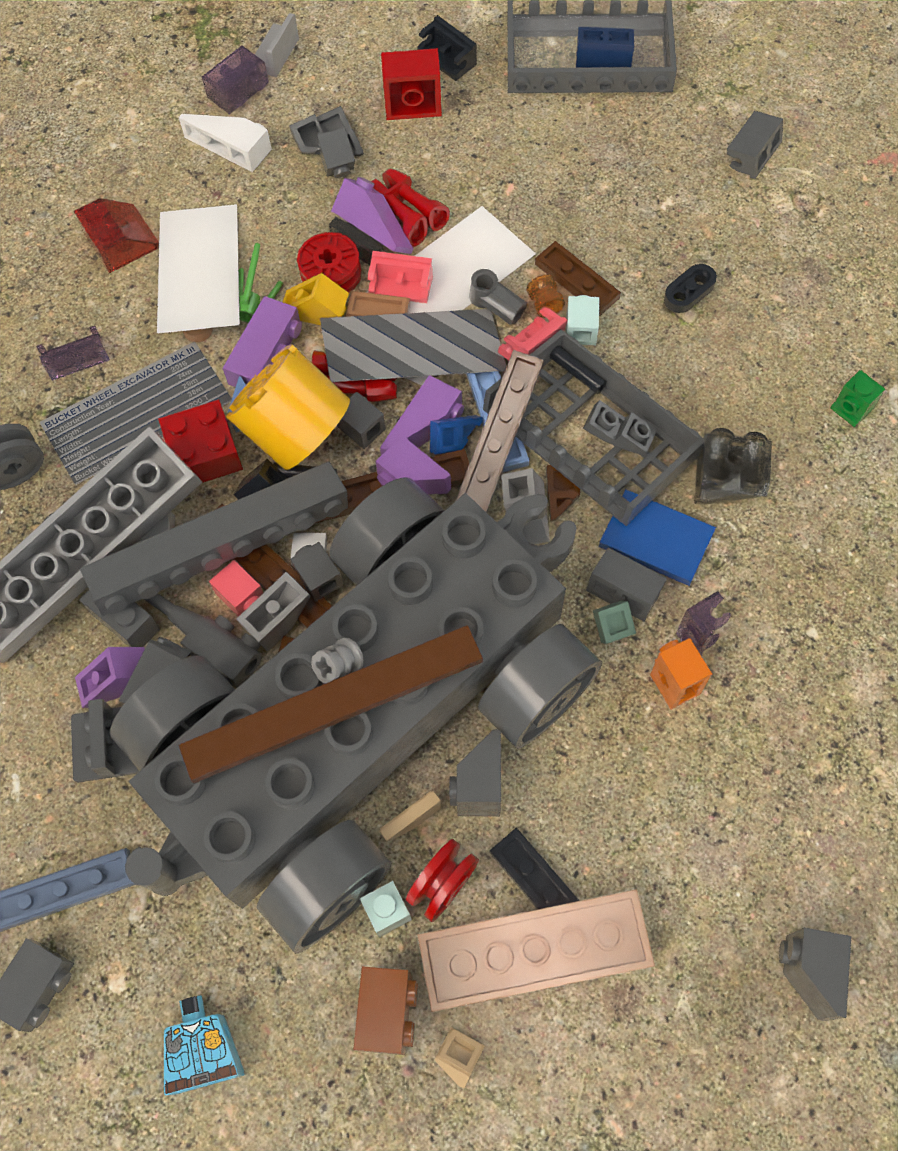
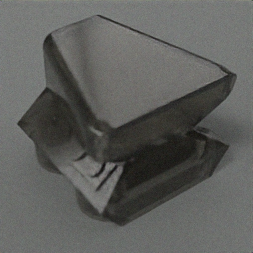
[694,428,772,505]

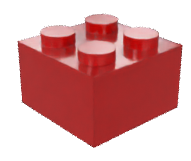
[381,48,442,120]
[158,400,243,483]

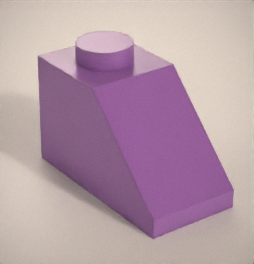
[376,436,451,494]
[75,647,145,708]

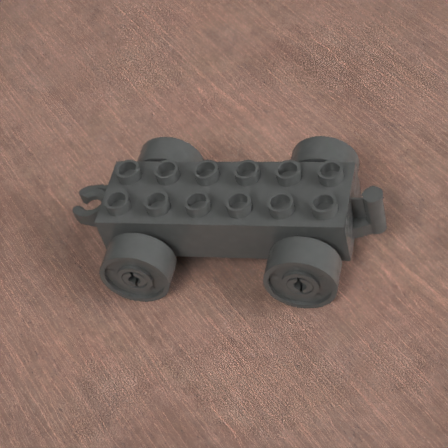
[110,477,602,954]

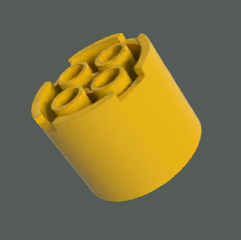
[225,344,350,470]

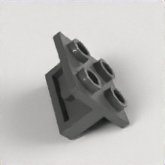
[71,699,139,783]

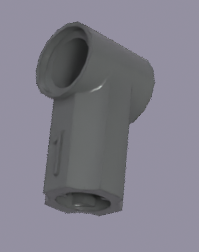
[469,269,527,325]

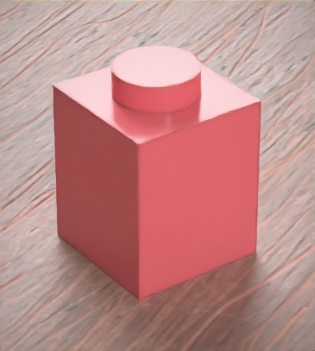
[209,560,264,617]

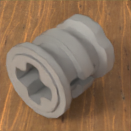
[311,637,364,683]

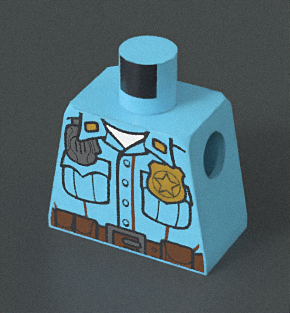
[164,995,245,1096]

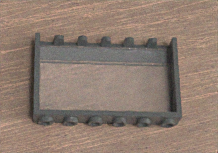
[507,0,677,93]

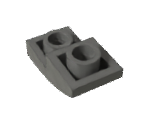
[583,400,657,455]

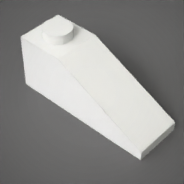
[179,114,272,172]

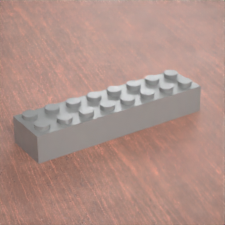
[0,427,202,663]

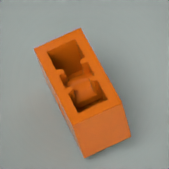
[650,638,712,709]

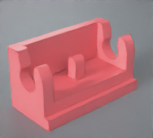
[368,251,433,303]
[498,307,568,361]

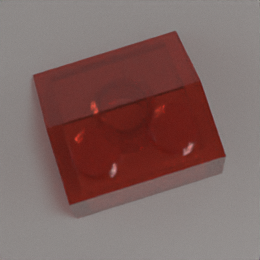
[74,198,159,273]

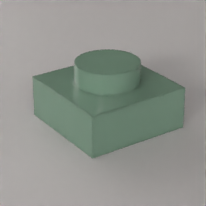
[593,600,636,644]

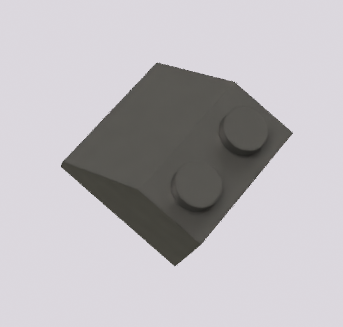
[449,729,501,817]
[779,927,851,1021]

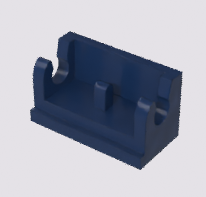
[576,27,634,68]

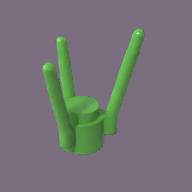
[238,243,283,323]

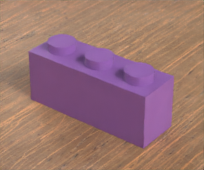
[222,296,302,387]

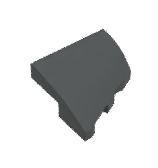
[289,106,364,156]

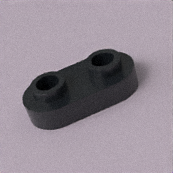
[664,264,717,313]

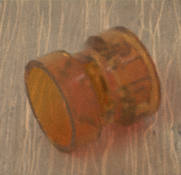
[526,274,565,318]

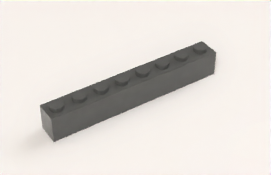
[79,461,348,616]

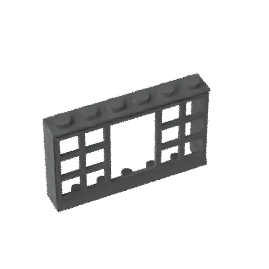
[483,330,706,526]

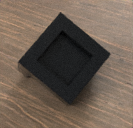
[233,459,288,500]

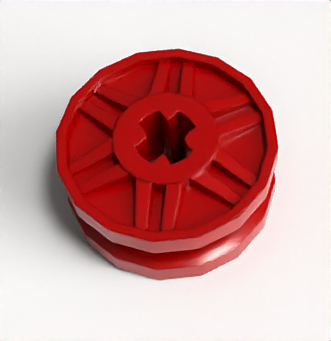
[297,232,362,293]
[405,839,479,922]

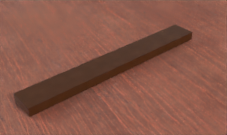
[178,625,483,783]

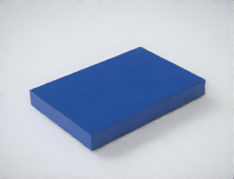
[599,489,716,586]

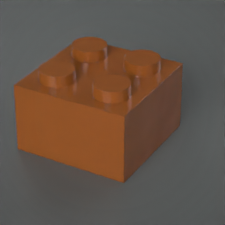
[353,966,418,1055]

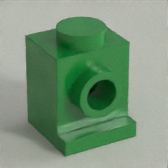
[830,370,885,428]

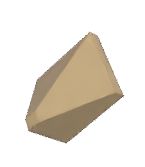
[435,1027,485,1089]

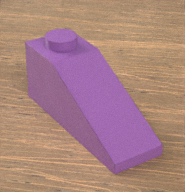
[331,177,413,254]
[380,375,464,455]

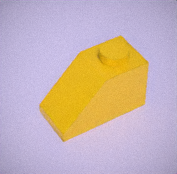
[282,273,349,326]

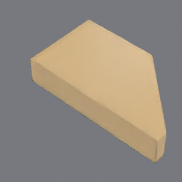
[379,791,441,842]

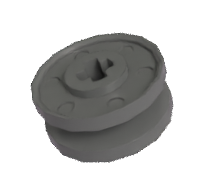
[0,424,44,490]

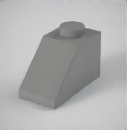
[236,572,310,652]

